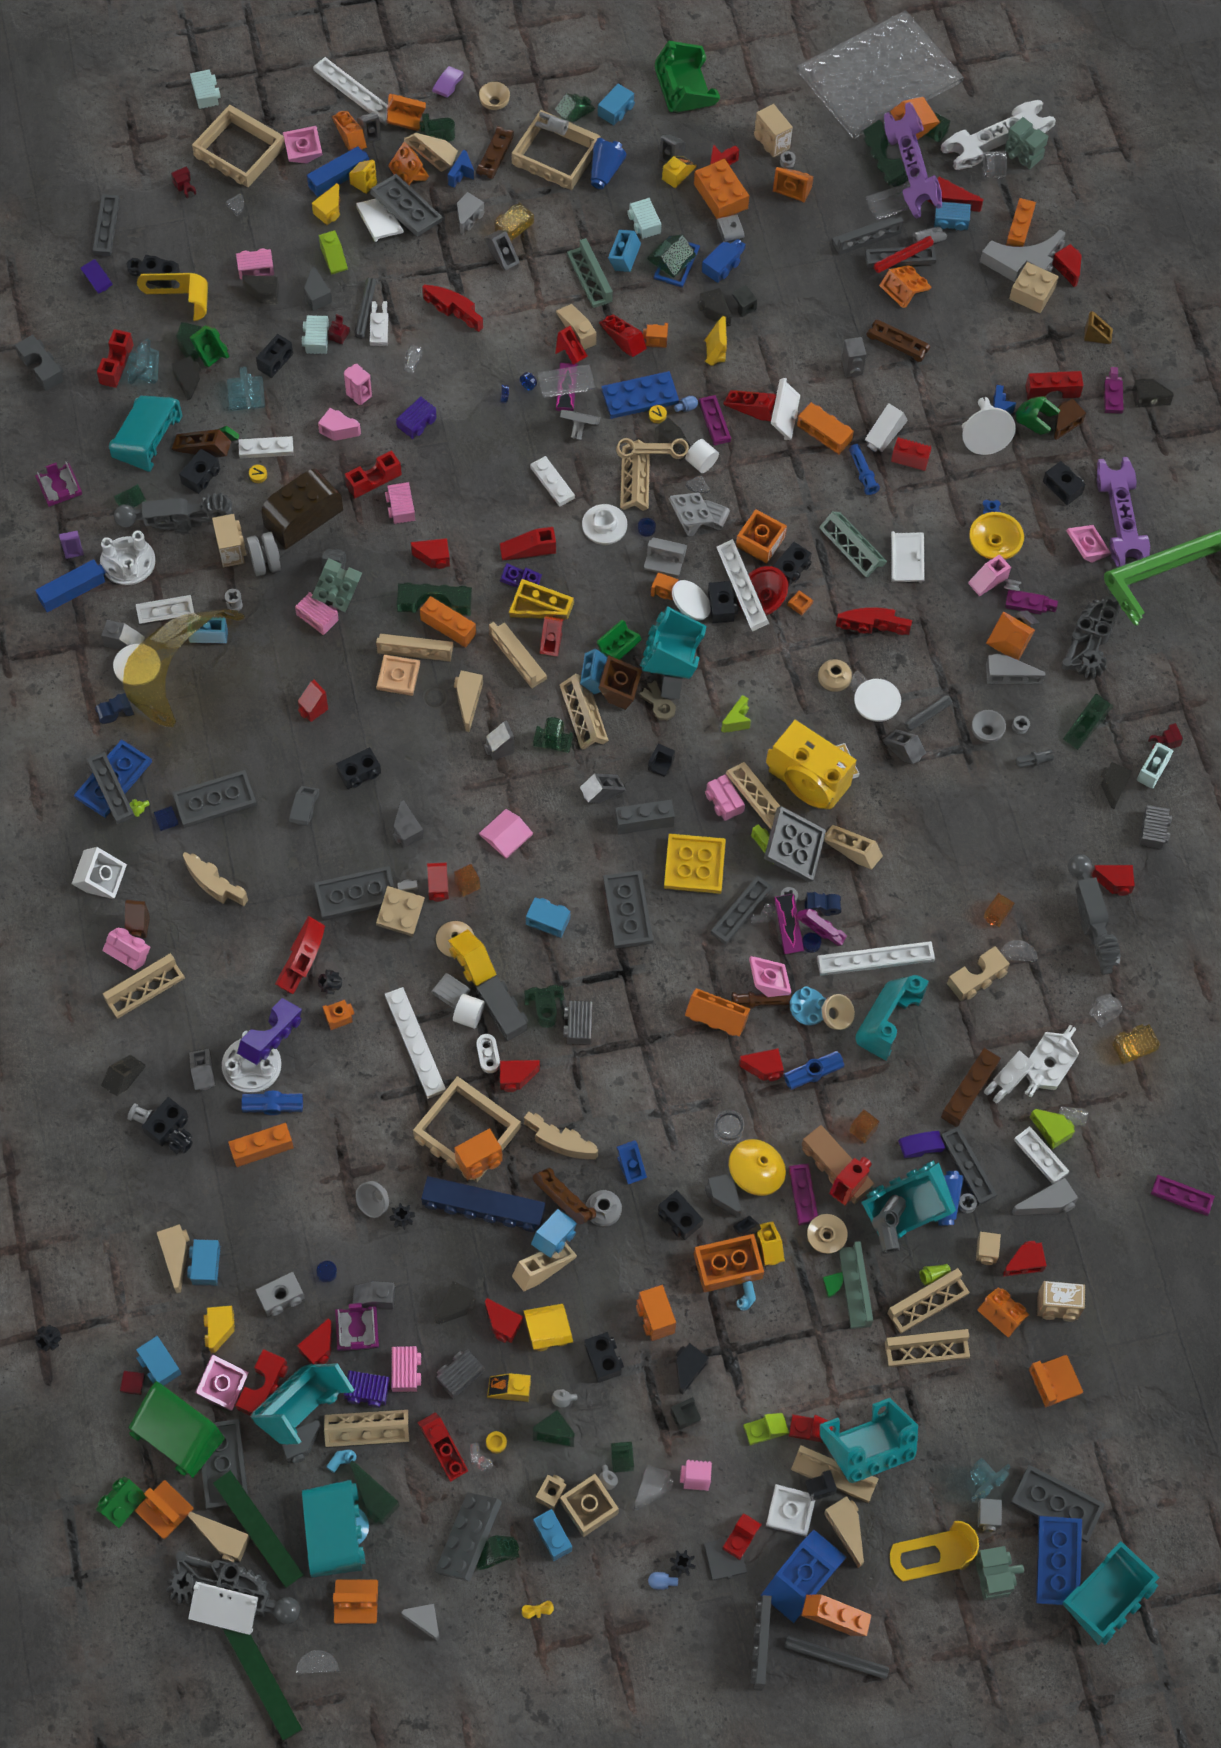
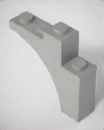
[980,230,1065,282]

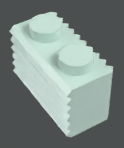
[190,69,221,109]
[628,198,661,239]
[302,315,329,354]
[1137,743,1173,788]

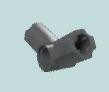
[872,1195,907,1253]

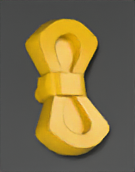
[521,1601,554,1619]

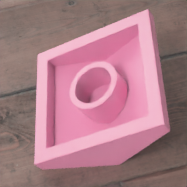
[283,126,323,163]
[1066,525,1111,563]
[479,809,533,859]
[749,956,791,997]
[195,1355,249,1411]

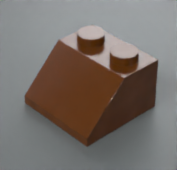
[598,655,642,710]

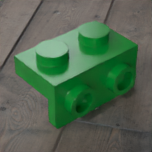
[190,325,230,367]
[597,620,642,660]
[96,1477,145,1528]

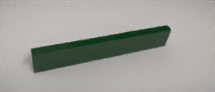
[213,1470,304,1588]
[222,1628,303,1741]

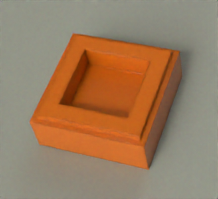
[787,590,813,616]

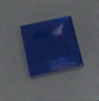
[154,806,179,831]

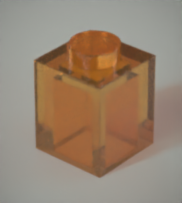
[454,864,480,897]
[983,893,1015,928]
[849,1109,880,1143]

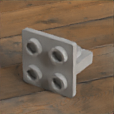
[669,493,714,536]
[644,537,687,577]

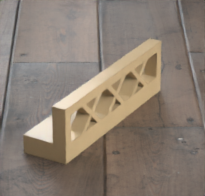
[620,440,650,511]
[489,622,547,688]
[376,634,453,662]
[560,674,609,749]
[726,762,780,829]
[103,953,185,1019]
[887,1268,970,1334]
[885,1329,970,1367]
[324,1410,409,1447]
[791,1445,879,1503]

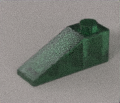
[1063,694,1113,750]
[349,1460,400,1525]

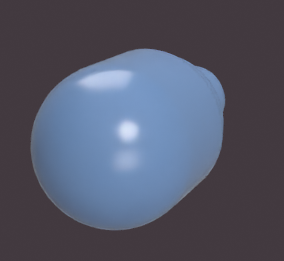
[674,396,698,412]
[648,1572,678,1590]

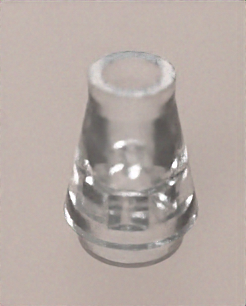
[404,345,423,373]
[1059,1106,1089,1128]

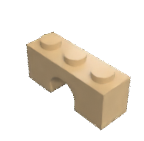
[947,946,1010,1001]

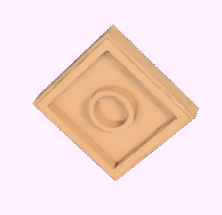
[376,655,420,696]

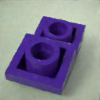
[80,259,113,294]
[500,563,542,588]
[898,1131,945,1158]

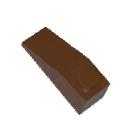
[172,429,231,457]

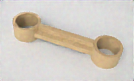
[616,438,689,459]

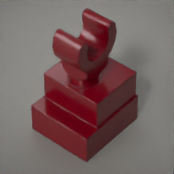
[171,166,196,198]
[328,314,350,345]
[1148,723,1183,749]

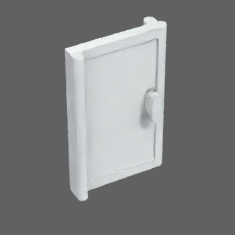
[356,199,404,242]
[771,378,800,440]
[891,531,924,583]
[188,1582,258,1635]

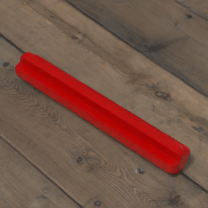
[873,236,934,273]

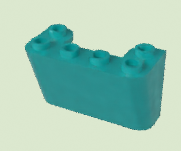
[640,607,707,679]
[862,1160,956,1239]
[820,1398,918,1483]
[302,1480,366,1578]
[1062,1541,1160,1645]

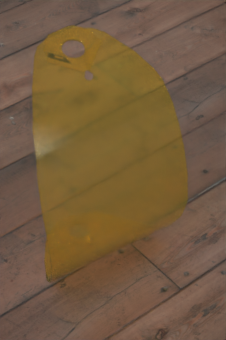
[123,609,245,727]

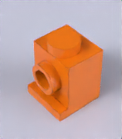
[643,323,668,348]
[651,572,679,600]
[323,1000,354,1030]

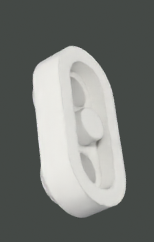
[476,1034,500,1073]

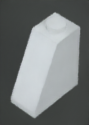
[865,403,908,452]

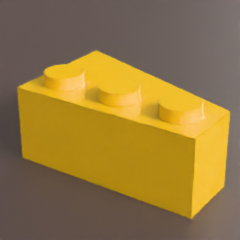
[509,579,574,619]

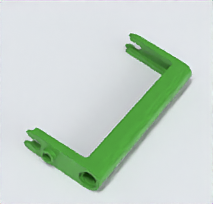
[1104,529,1221,626]

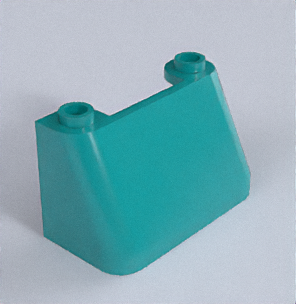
[109,395,183,472]
[855,975,929,1061]

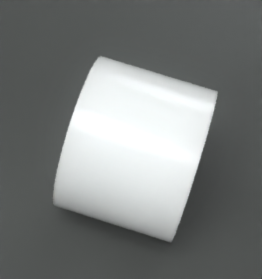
[685,439,719,473]
[453,994,485,1029]

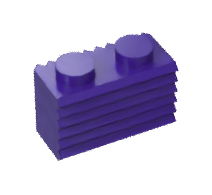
[396,396,436,439]
[344,1370,390,1408]

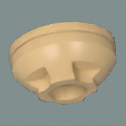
[479,82,510,110]
[818,659,852,692]
[822,994,855,1030]

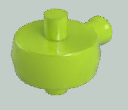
[129,799,150,817]

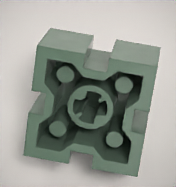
[1005,117,1049,169]
[311,558,362,612]
[974,1546,1024,1601]

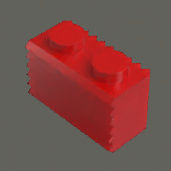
[891,437,932,471]

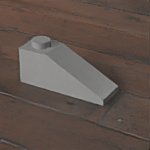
[986,654,1045,684]
[1012,1178,1078,1215]

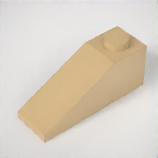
[404,133,458,172]
[556,304,596,350]
[454,670,483,732]
[824,825,883,870]
[157,1224,190,1294]
[512,1242,577,1291]
[824,1496,864,1568]
[188,1512,250,1563]

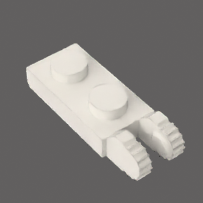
[370,301,388,346]
[984,1050,1035,1103]

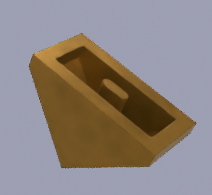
[1084,311,1113,344]

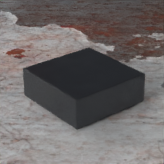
[733,1216,761,1236]

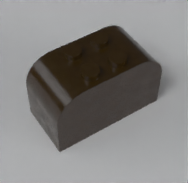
[261,469,343,550]

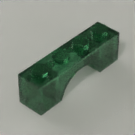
[863,119,909,189]
[397,583,472,616]

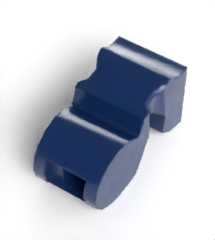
[95,693,134,724]
[804,892,841,916]

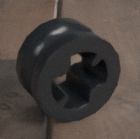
[127,258,142,276]

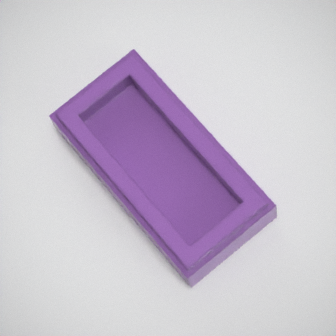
[59,531,84,559]

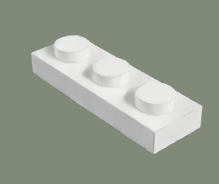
[239,436,294,459]
[530,456,575,507]
[136,595,194,624]
[1014,1126,1069,1185]

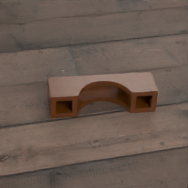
[941,1048,1001,1127]

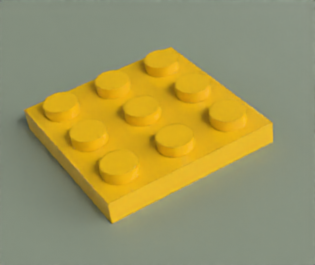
[664,834,726,894]

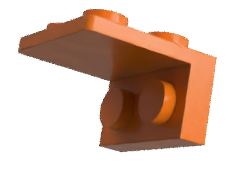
[879,265,931,308]
[1029,1355,1083,1407]

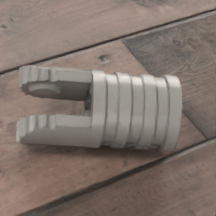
[535,112,569,136]
[913,227,947,244]

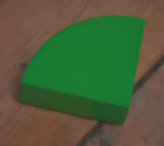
[219,426,239,441]
[822,1272,843,1298]

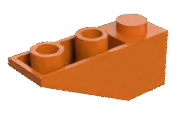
[332,111,367,151]

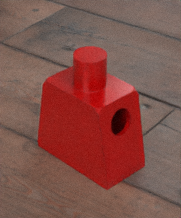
[829,1157,872,1206]

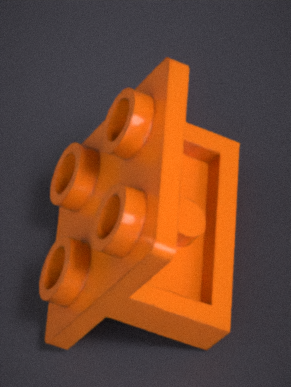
[386,94,426,131]
[388,141,429,186]
[977,1287,1029,1338]
[135,1480,194,1539]
[333,1580,378,1624]

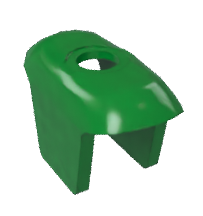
[1015,396,1060,435]

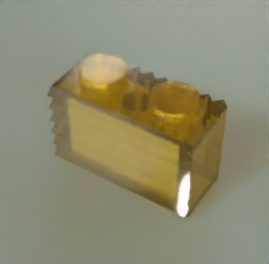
[495,202,534,241]
[1112,1024,1161,1065]

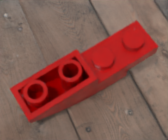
[422,285,483,332]
[836,607,912,635]
[275,916,325,994]

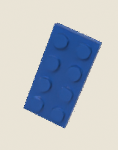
[601,371,679,419]
[74,739,152,818]
[1036,1516,1082,1605]

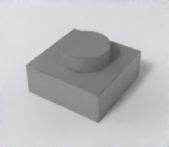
[397,879,418,895]

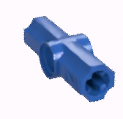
[783,1051,845,1090]
[242,1091,303,1115]

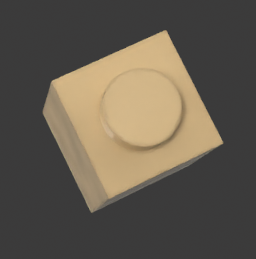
[976,1232,1001,1265]

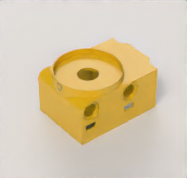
[766,720,857,809]

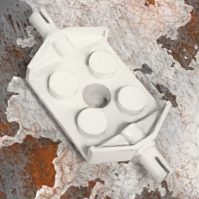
[1025,1025,1079,1097]

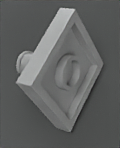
[560,410,601,440]

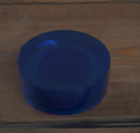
[520,372,537,391]
[500,385,509,403]
[638,518,656,537]
[802,932,822,953]
[316,1261,337,1282]

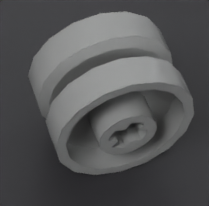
[246,532,281,577]

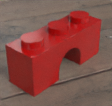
[97,329,133,388]
[1025,371,1084,400]
[344,450,402,499]
[235,1349,288,1416]

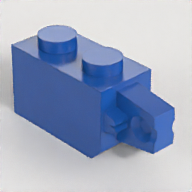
[702,239,746,283]

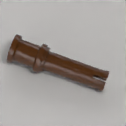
[731,991,791,1009]

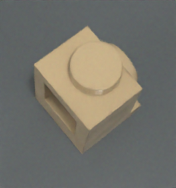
[536,1475,566,1511]

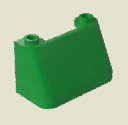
[655,41,720,113]
[128,1381,225,1478]

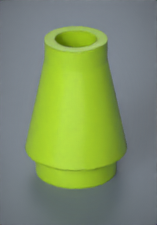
[919,1264,951,1286]

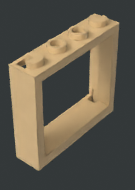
[192,105,285,187]
[512,110,601,190]
[413,1076,521,1183]

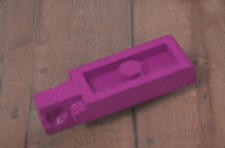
[1104,367,1123,414]
[1005,589,1058,615]
[796,909,847,946]

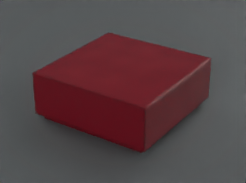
[120,1371,145,1395]

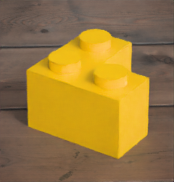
[448,929,497,986]

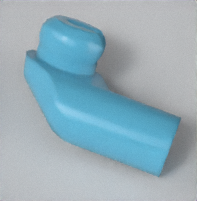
[736,1281,756,1310]
[326,1450,357,1473]

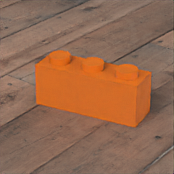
[1006,198,1036,247]
[797,402,854,454]
[420,596,476,648]
[685,988,751,1037]
[228,1123,294,1167]
[802,1594,871,1636]

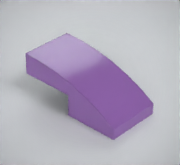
[432,66,464,98]

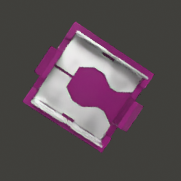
[35,462,82,507]
[335,1303,379,1351]

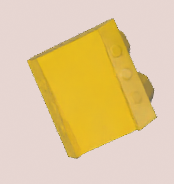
[704,316,727,366]
[523,1304,573,1351]

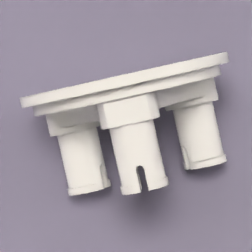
[962,397,1015,455]
[100,531,155,585]
[222,1030,281,1093]

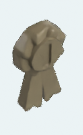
[639,681,676,721]

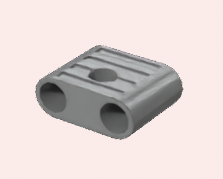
[717,214,744,242]
[703,500,730,530]
[431,973,470,1009]

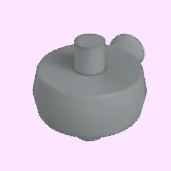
[552,1389,577,1408]
[598,1465,618,1490]

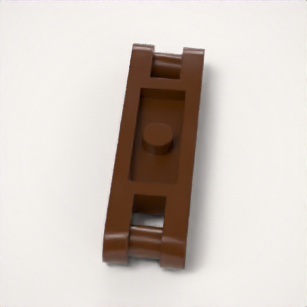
[476,126,514,179]
[866,320,930,362]
[533,1168,596,1225]

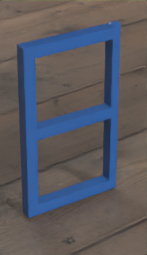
[653,237,700,288]

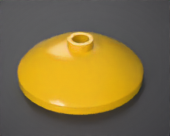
[969,512,1024,560]
[729,1139,786,1196]

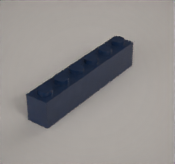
[421,1176,545,1232]

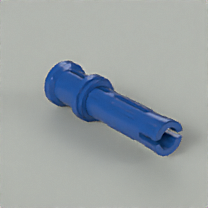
[849,444,880,495]

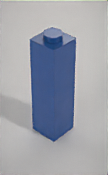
[307,146,369,197]
[35,559,106,612]

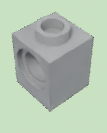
[977,1499,1002,1532]

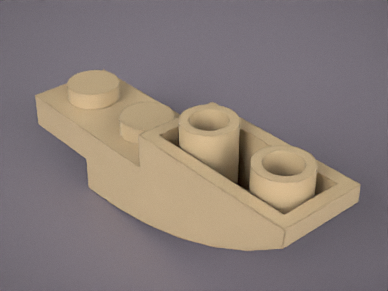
[183,852,248,906]
[524,1112,598,1159]

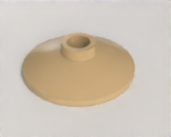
[436,921,474,957]
[807,1214,848,1254]

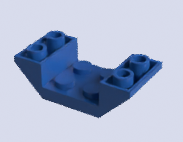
[761,1530,847,1623]

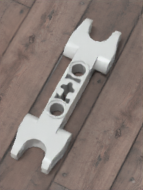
[941,100,1056,170]

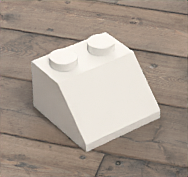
[72,847,127,899]

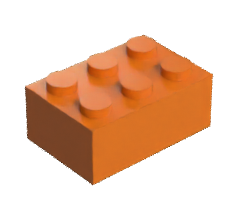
[694,159,749,219]
[694,1234,764,1292]

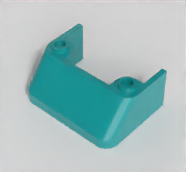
[251,1363,354,1445]

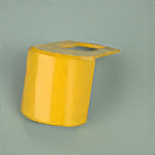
[137,273,208,321]
[890,1521,979,1582]

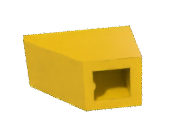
[349,160,377,194]
[204,1306,235,1353]

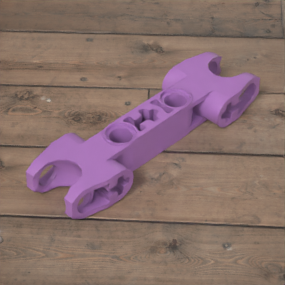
[884,102,942,219]
[1096,457,1150,567]

